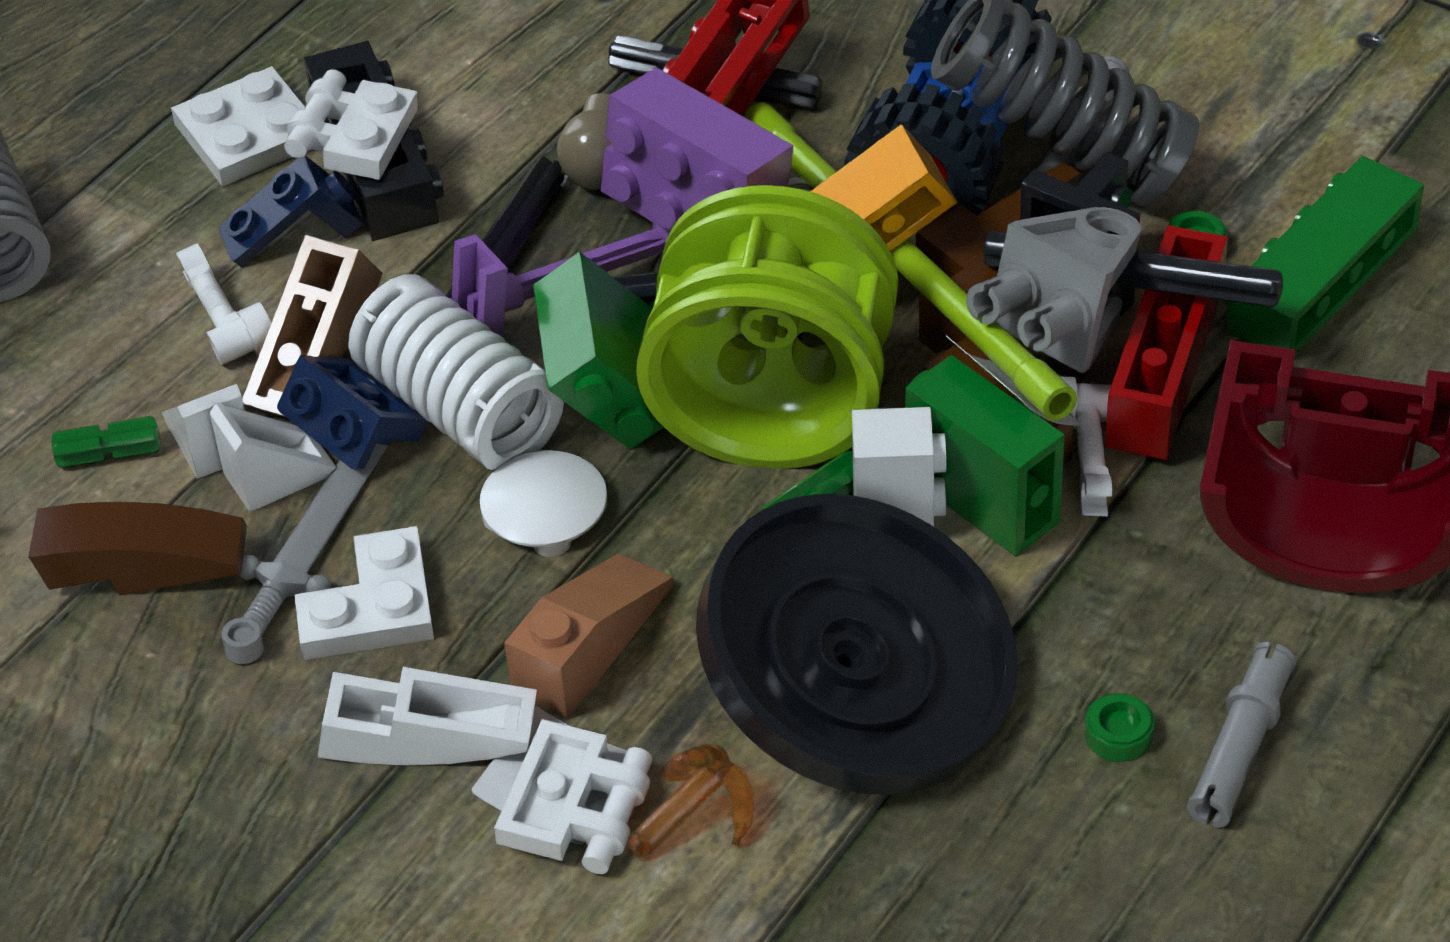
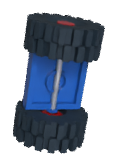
[844,0,1056,218]

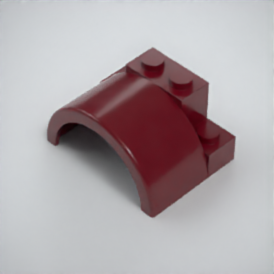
[1200,340,1450,593]

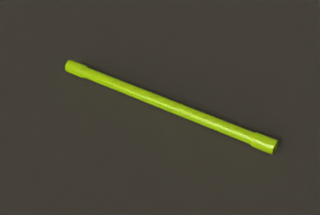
[745,102,1077,421]

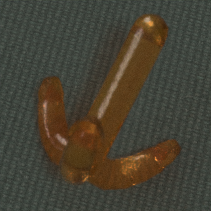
[627,744,754,858]

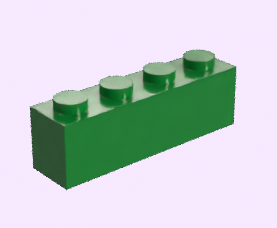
[1224,155,1424,354]

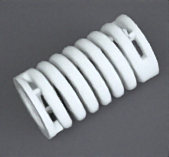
[348,274,564,471]

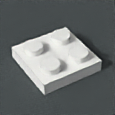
[171,66,311,187]

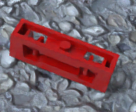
[663,0,810,116]

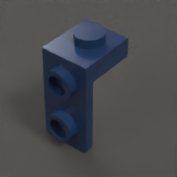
[219,155,363,266]

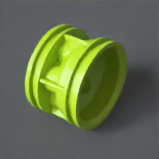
[636,185,898,469]

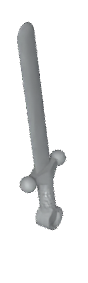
[221,443,388,664]

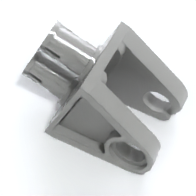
[966,207,1141,373]

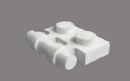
[284,69,418,180]
[494,719,653,874]

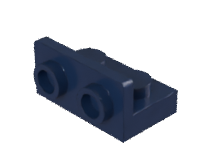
[277,355,429,470]

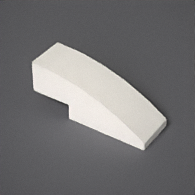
[318,667,537,765]

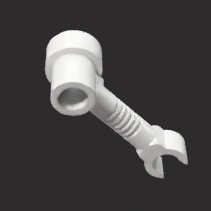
[176,243,271,365]
[1060,376,1112,516]

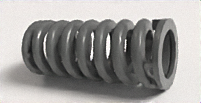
[931,0,1199,207]

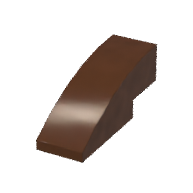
[28,501,247,596]

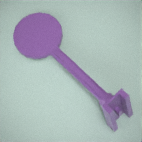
[452,223,670,337]

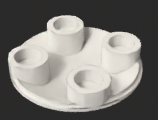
[480,450,607,557]

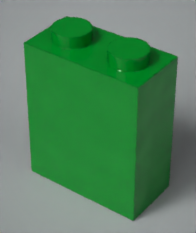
[533,251,663,450]
[905,355,1065,557]

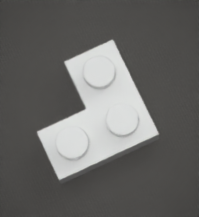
[295,526,434,660]

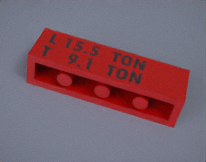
[1105,225,1228,460]

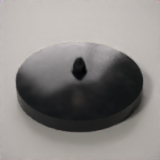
[696,494,1018,795]

